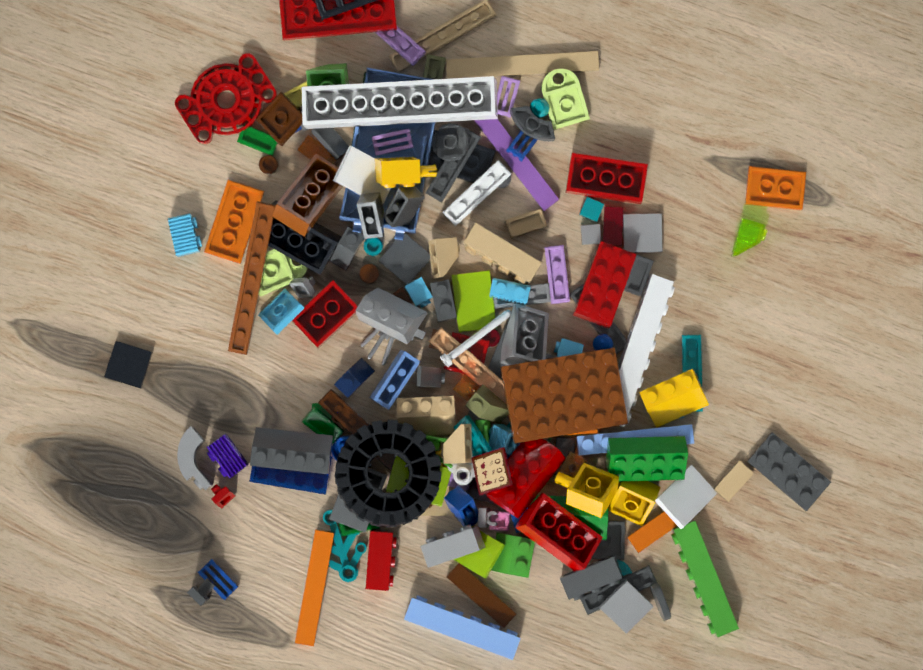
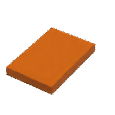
[745,166,806,210]

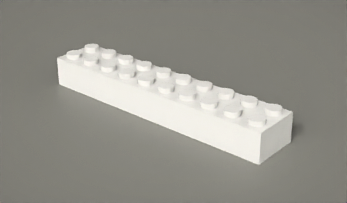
[302,76,498,129]

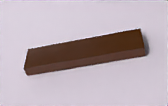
[447,563,516,628]

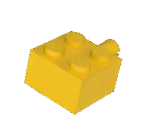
[375,157,437,188]
[555,463,619,518]

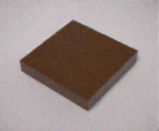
[256,92,303,146]

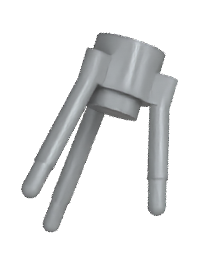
[361,329,395,365]

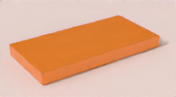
[204,180,265,264]

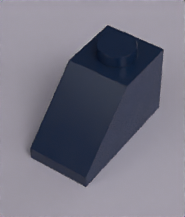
[334,358,375,398]

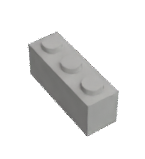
[420,524,486,568]

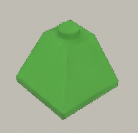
[306,63,349,86]

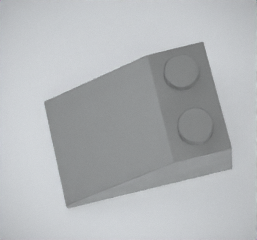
[500,303,549,365]

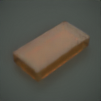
[297,135,339,164]

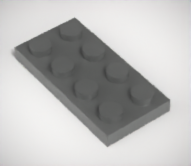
[747,432,831,511]

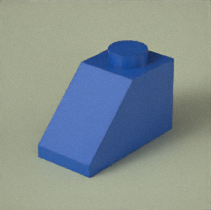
[444,486,479,527]

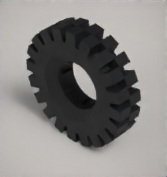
[335,420,442,528]

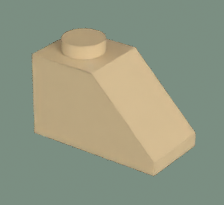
[428,237,460,279]
[441,424,472,464]

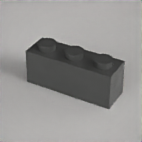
[560,554,623,601]

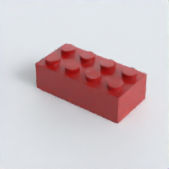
[565,153,648,204]
[573,241,637,329]
[486,439,565,519]

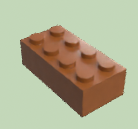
[272,154,343,237]

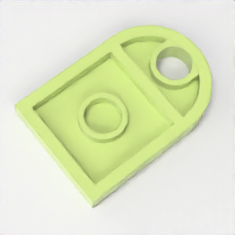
[541,69,590,130]
[259,249,308,296]

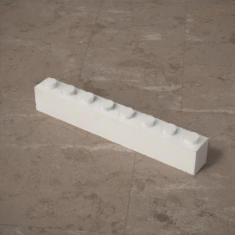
[618,274,675,427]

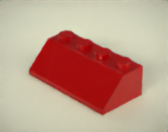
[515,493,603,571]

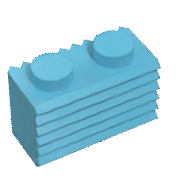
[168,213,202,257]
[489,277,531,306]
[489,424,517,460]

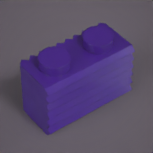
[207,434,249,479]

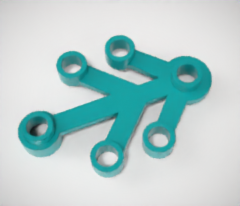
[323,510,367,582]

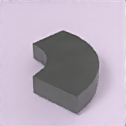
[510,106,555,142]

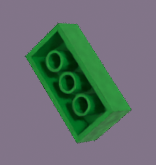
[605,436,688,482]

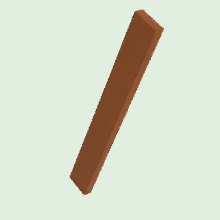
[228,201,276,355]

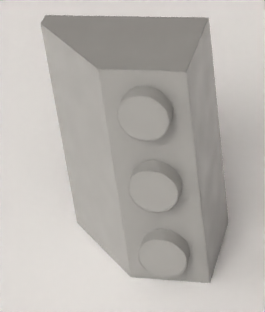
[355,288,427,345]

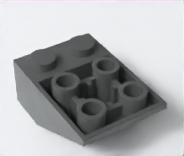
[329,468,387,533]

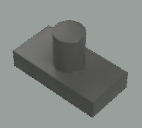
[187,578,215,606]

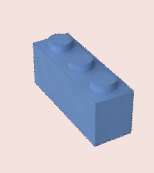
[369,350,421,410]

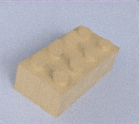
[464,223,542,285]

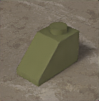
[465,384,509,424]

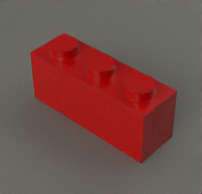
[365,531,397,591]

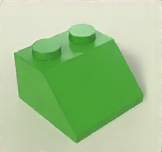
[491,532,535,578]

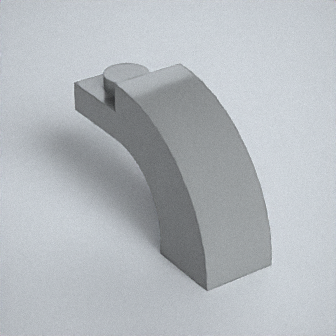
[177,426,213,490]

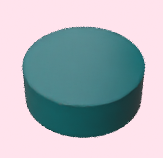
[530,98,549,118]
[364,238,383,256]

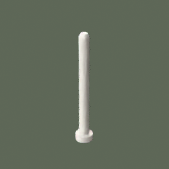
[440,310,511,367]

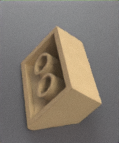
[396,396,455,436]

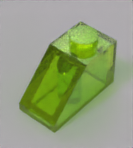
[731,218,767,257]

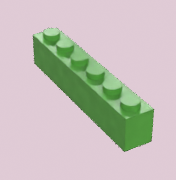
[671,520,739,637]

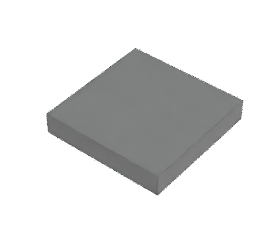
[623,214,663,253]
[599,580,654,634]

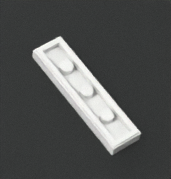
[442,160,511,226]

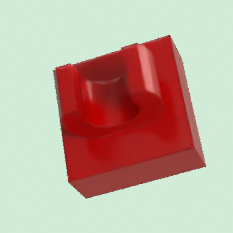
[211,484,236,509]

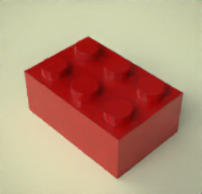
[292,280,358,349]

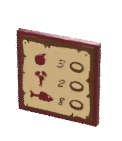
[471,447,513,495]

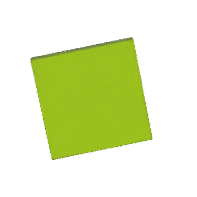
[453,526,505,579]

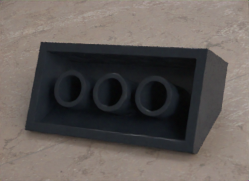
[268,200,342,275]

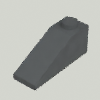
[417,366,445,388]

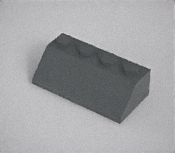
[250,427,333,474]

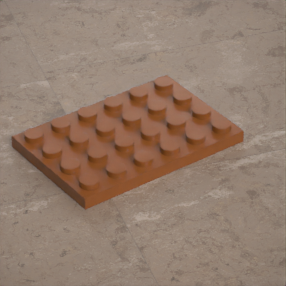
[501,348,628,444]

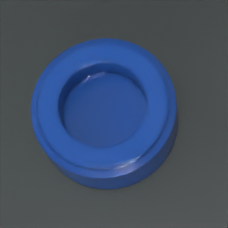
[593,334,613,351]

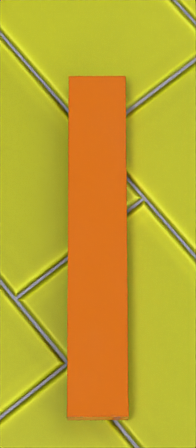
[295,529,335,647]

